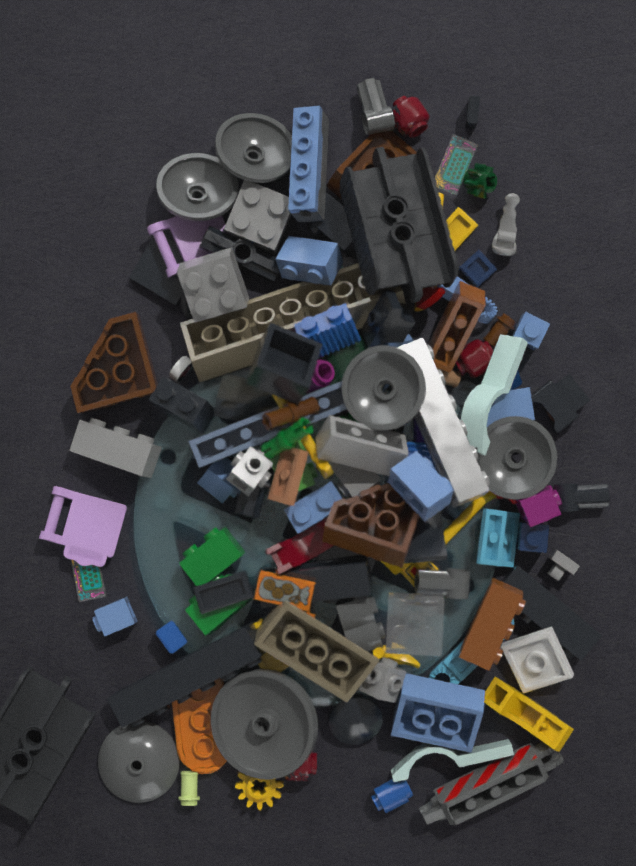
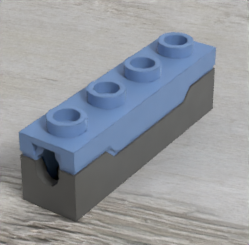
[288,106,329,222]

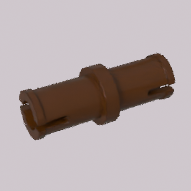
[262,396,319,431]

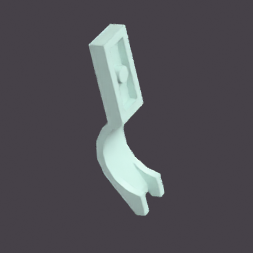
[461,334,528,456]
[391,739,514,782]

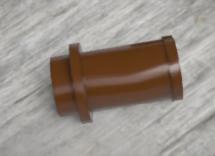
[483,313,516,347]

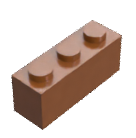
[428,281,485,373]
[459,577,526,671]

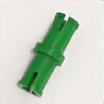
[261,418,313,459]

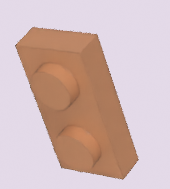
[268,448,309,506]

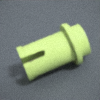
[178,771,200,806]

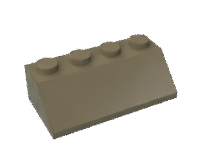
[254,601,379,702]

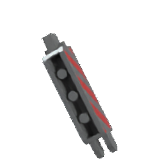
[419,742,564,825]

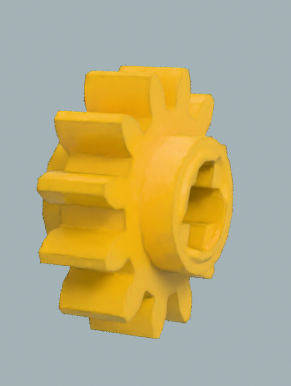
[235,771,284,810]

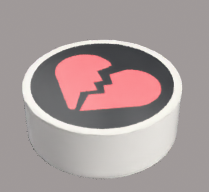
[169,356,193,383]

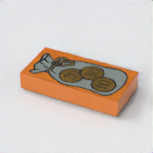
[254,570,315,611]

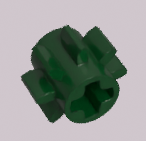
[463,163,497,198]

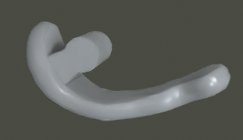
[492,193,520,256]

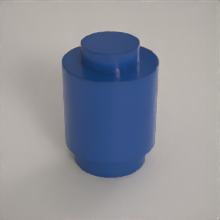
[371,779,413,813]

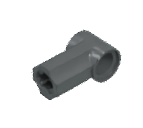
[356,78,395,135]
[414,568,470,599]

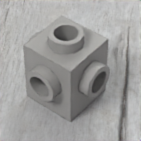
[226,447,273,496]
[359,657,407,703]

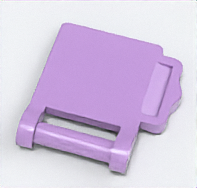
[147,215,236,278]
[39,486,127,567]

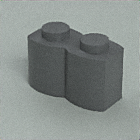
[335,595,386,652]

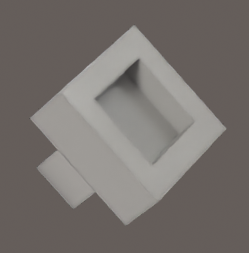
[547,549,580,581]

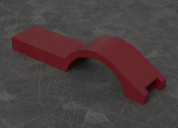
[265,517,334,575]

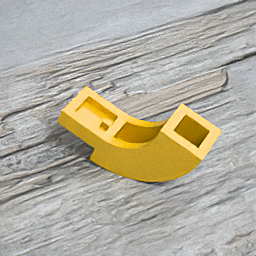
[484,677,574,752]

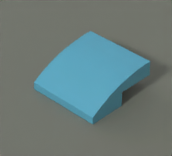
[476,508,520,567]

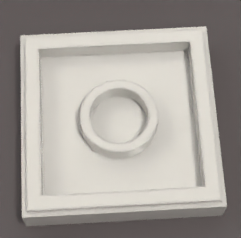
[501,627,574,694]

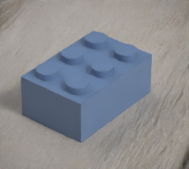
[391,673,485,753]

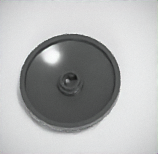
[211,668,318,779]

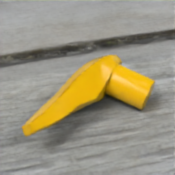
[371,645,421,669]

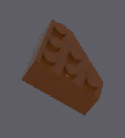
[70,312,158,414]
[322,483,420,568]

